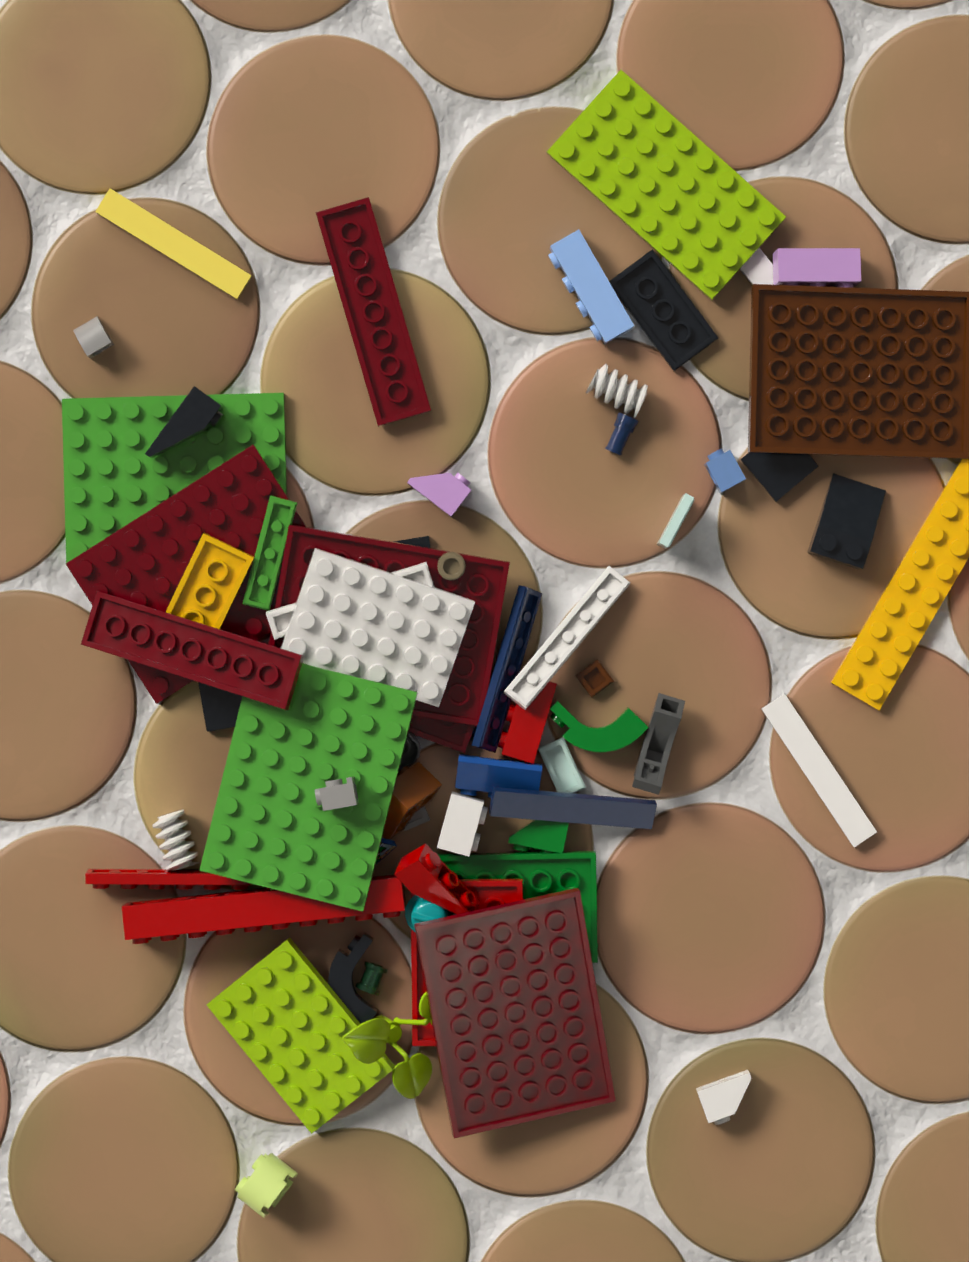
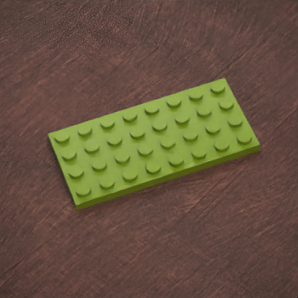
[547,70,786,301]

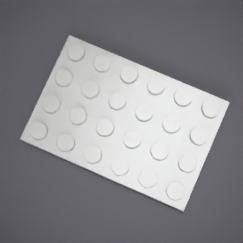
[281,548,475,707]

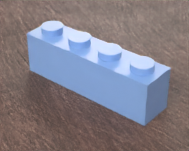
[548,229,634,345]

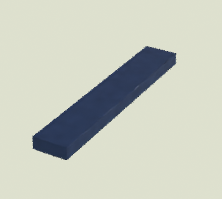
[472,585,542,753]
[489,787,657,829]

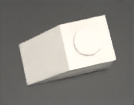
[696,1070,751,1125]

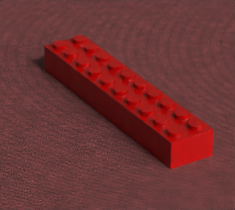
[122,874,406,944]

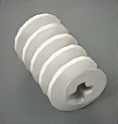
[586,364,648,418]
[152,809,200,871]

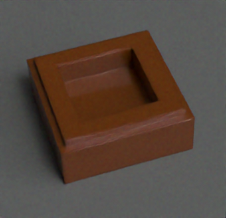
[575,659,614,698]

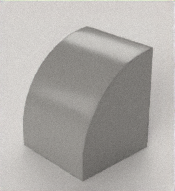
[73,316,114,359]

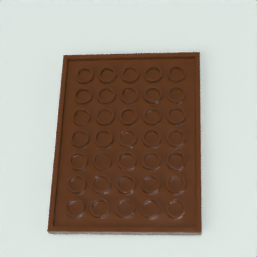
[748,284,969,459]

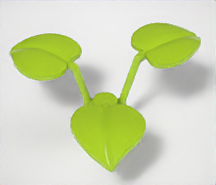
[342,992,432,1099]

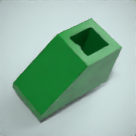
[508,820,569,853]

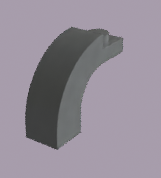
[632,693,685,795]

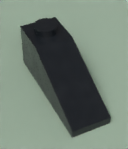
[145,386,224,458]

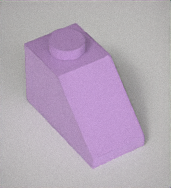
[407,472,472,517]

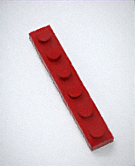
[85,869,253,890]

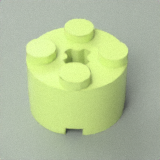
[235,1153,298,1218]

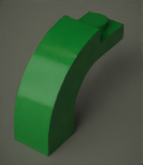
[550,701,648,752]

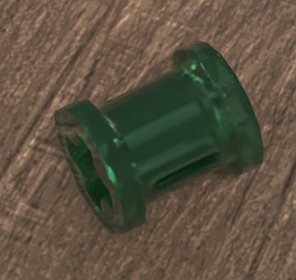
[355,961,388,996]

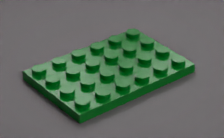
[438,851,598,963]

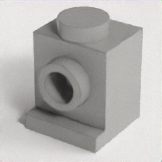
[315,776,359,811]

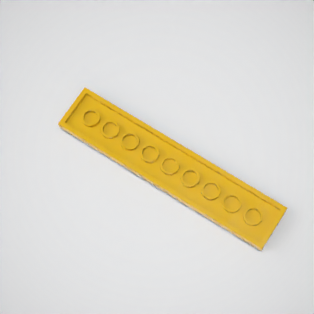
[830,459,969,711]

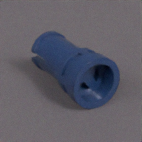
[605,412,639,456]

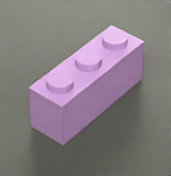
[773,248,861,288]

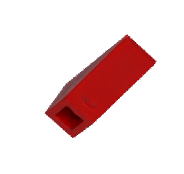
[394,843,480,914]

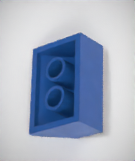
[455,754,543,798]

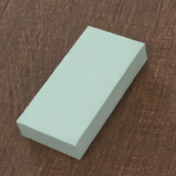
[538,737,586,793]

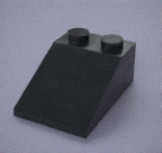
[807,473,886,570]

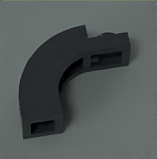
[328,932,378,1024]

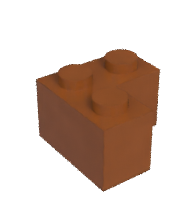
[383,762,442,840]

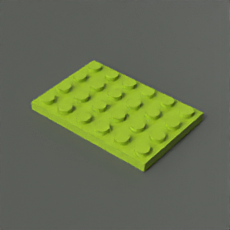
[206,937,395,1134]

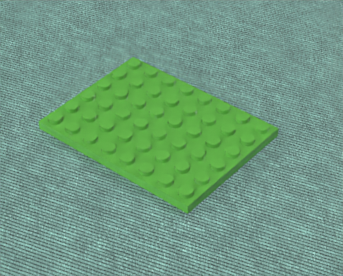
[62,393,287,563]
[199,664,418,912]

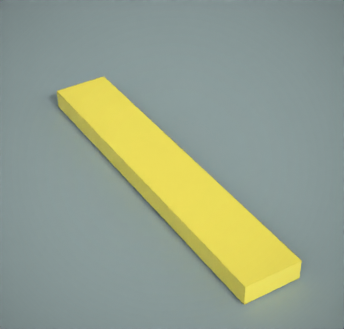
[95,188,252,300]

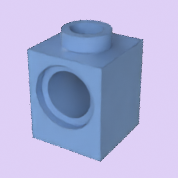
[704,448,746,493]

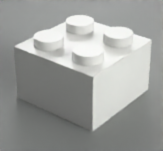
[437,791,488,857]

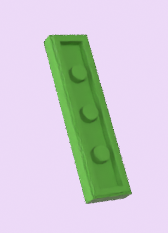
[243,495,298,611]

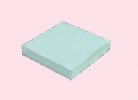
[657,493,695,549]

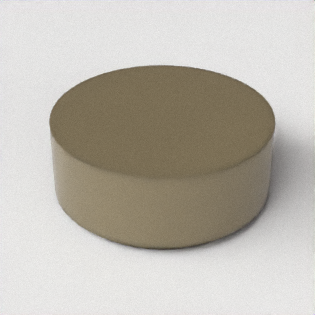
[437,552,465,580]

